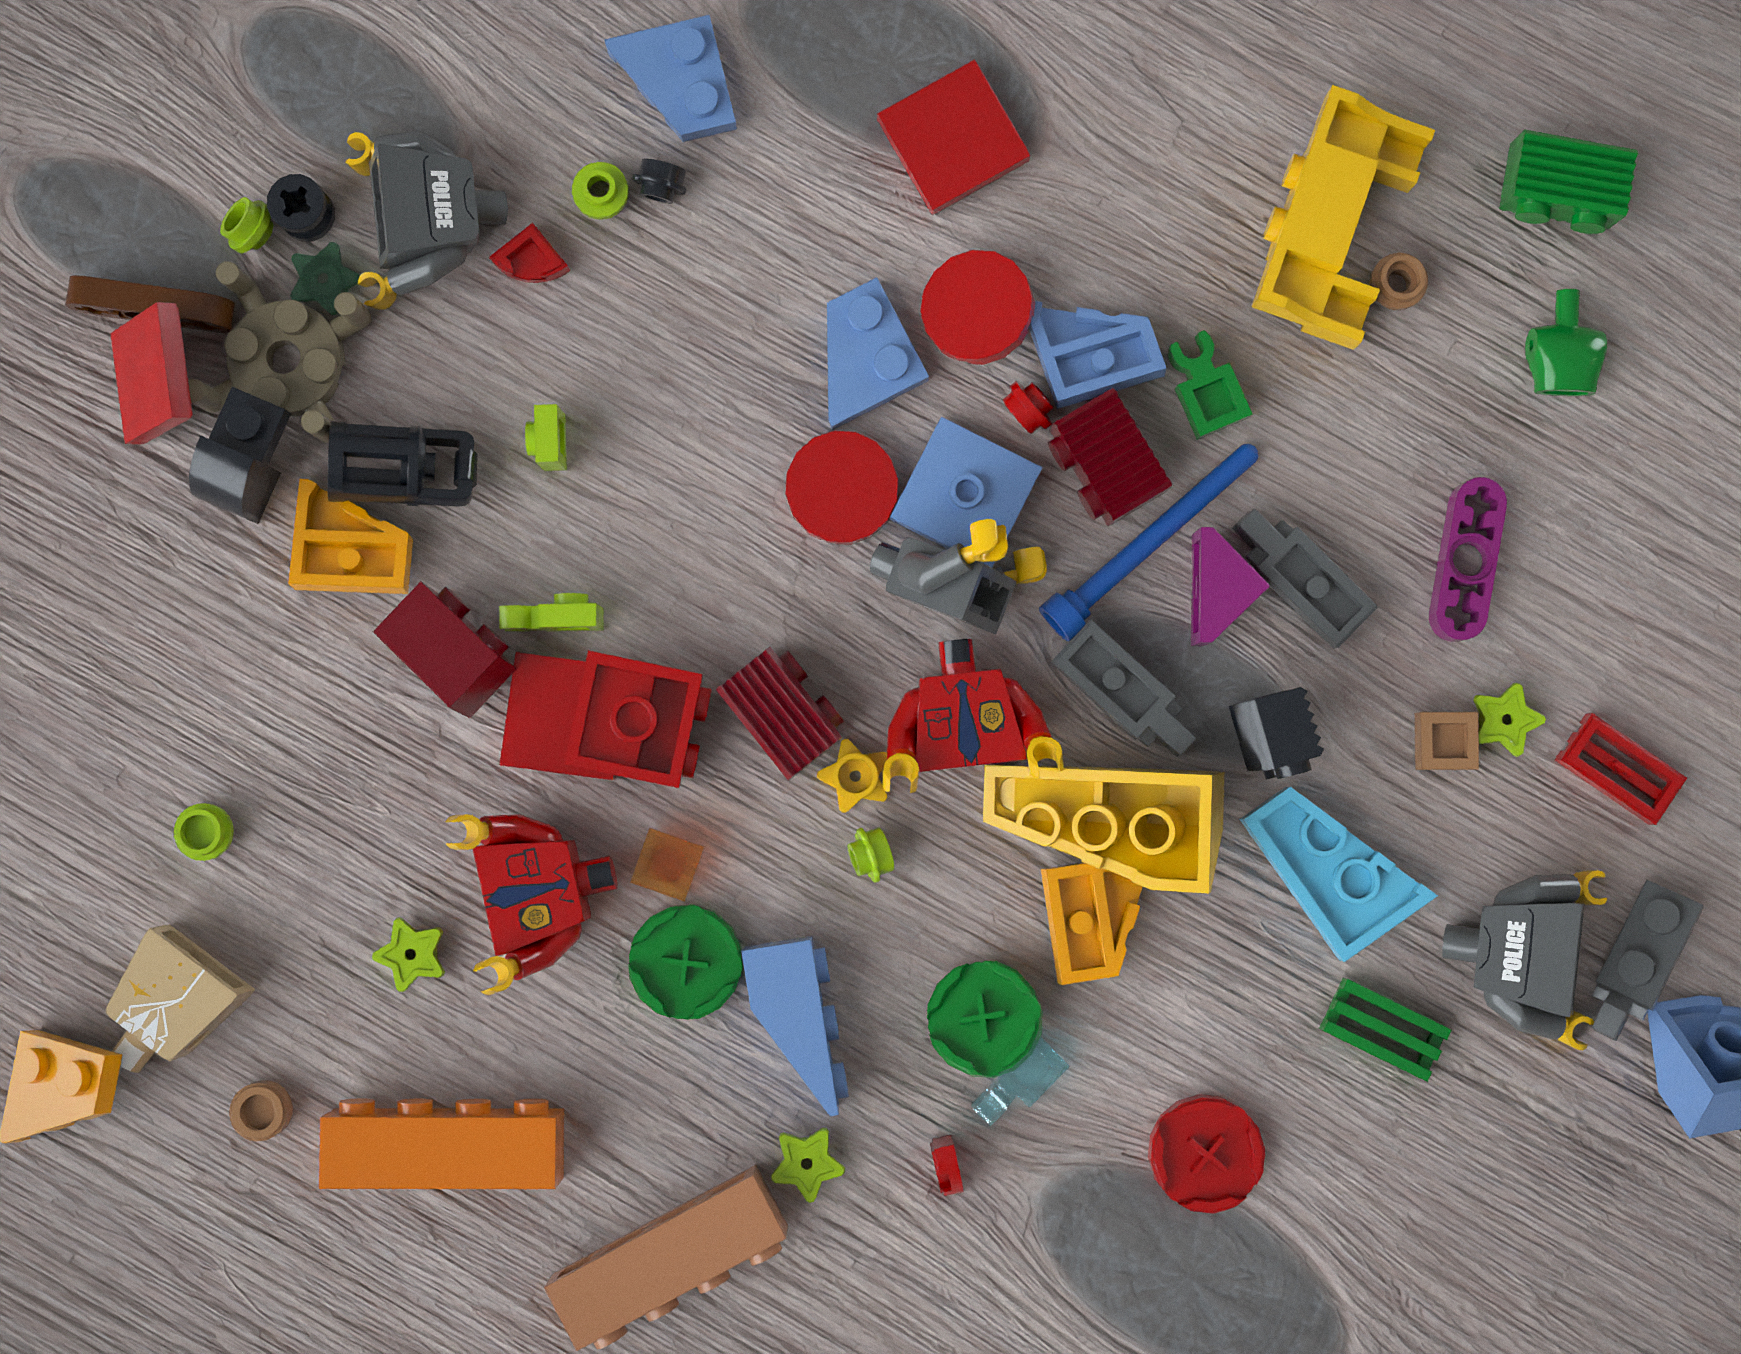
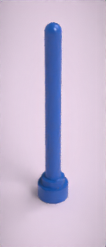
[1039,444,1259,642]

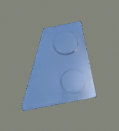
[827,277,929,430]

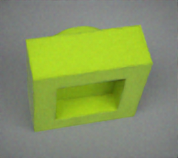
[525,404,567,471]

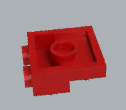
[564,650,712,788]

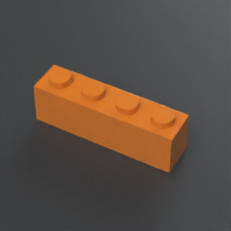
[319,1098,564,1189]

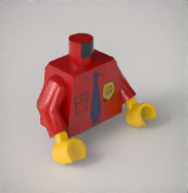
[882,639,1064,793]
[445,814,618,995]

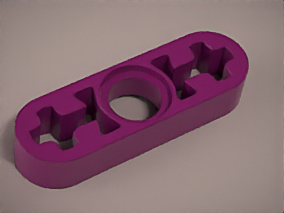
[1429,477,1507,642]

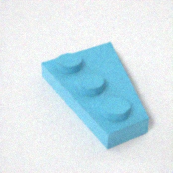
[1240,787,1438,962]

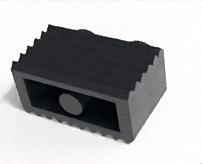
[1229,687,1324,779]

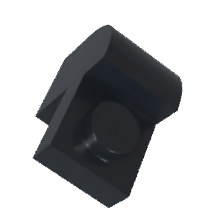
[189,387,292,524]

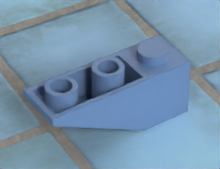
[741,936,849,1116]

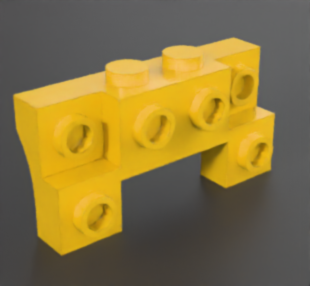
[1251,85,1435,350]

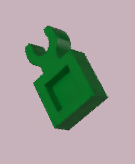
[1168,330,1253,440]

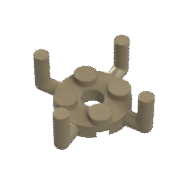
[188,261,372,443]

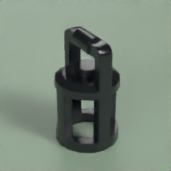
[327,421,478,507]

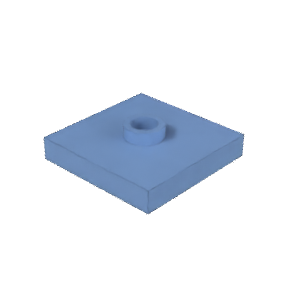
[890,417,1043,568]

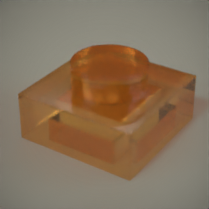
[630,827,706,902]

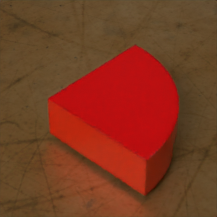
[488,222,571,283]
[930,1135,964,1196]

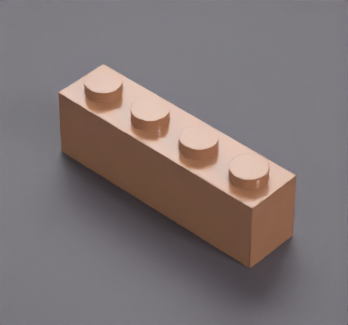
[544,1165,788,1351]

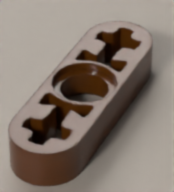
[65,275,235,333]

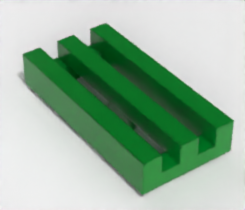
[1319,977,1452,1082]

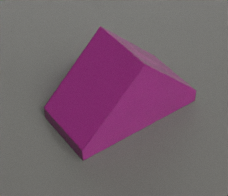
[1191,527,1270,647]

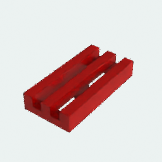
[1555,713,1687,825]

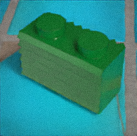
[1499,129,1638,234]

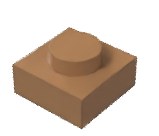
[1414,712,1479,770]

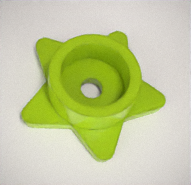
[1473,683,1546,757]
[372,917,445,992]
[771,1128,846,1203]

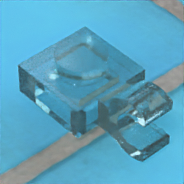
[971,1037,1070,1126]

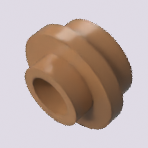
[1370,253,1428,310]

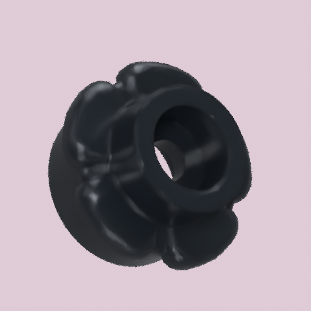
[632,158,686,204]

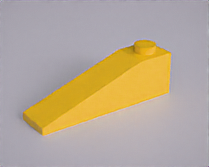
[983,764,1225,894]

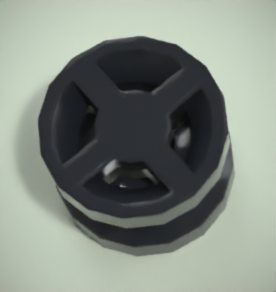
[267,174,335,242]

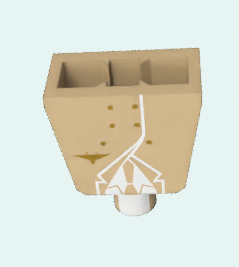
[106,924,255,1073]

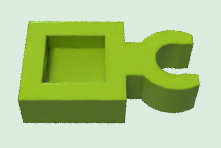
[499,593,604,632]

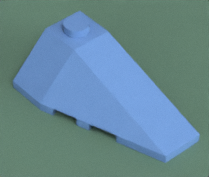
[1647,995,1741,1139]

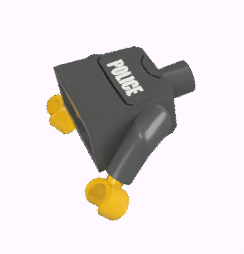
[345,131,508,310]
[870,519,1047,635]
[1442,870,1607,1050]

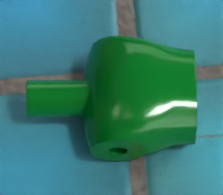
[1525,289,1607,396]

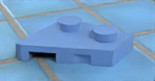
[605,15,737,142]
[1029,301,1167,409]

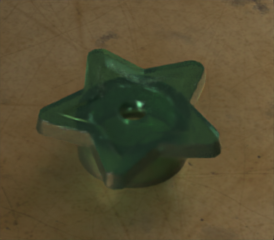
[290,242,360,315]

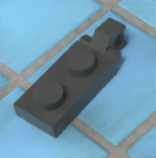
[1232,509,1378,649]
[1051,619,1197,757]
[1592,880,1704,1041]

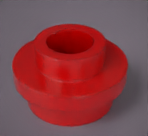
[1002,380,1054,434]

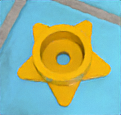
[817,739,887,813]

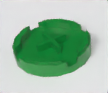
[628,904,743,1020]
[927,961,1043,1078]

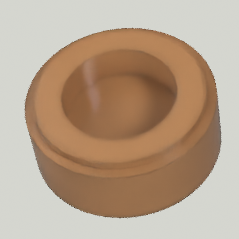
[229,1080,293,1141]

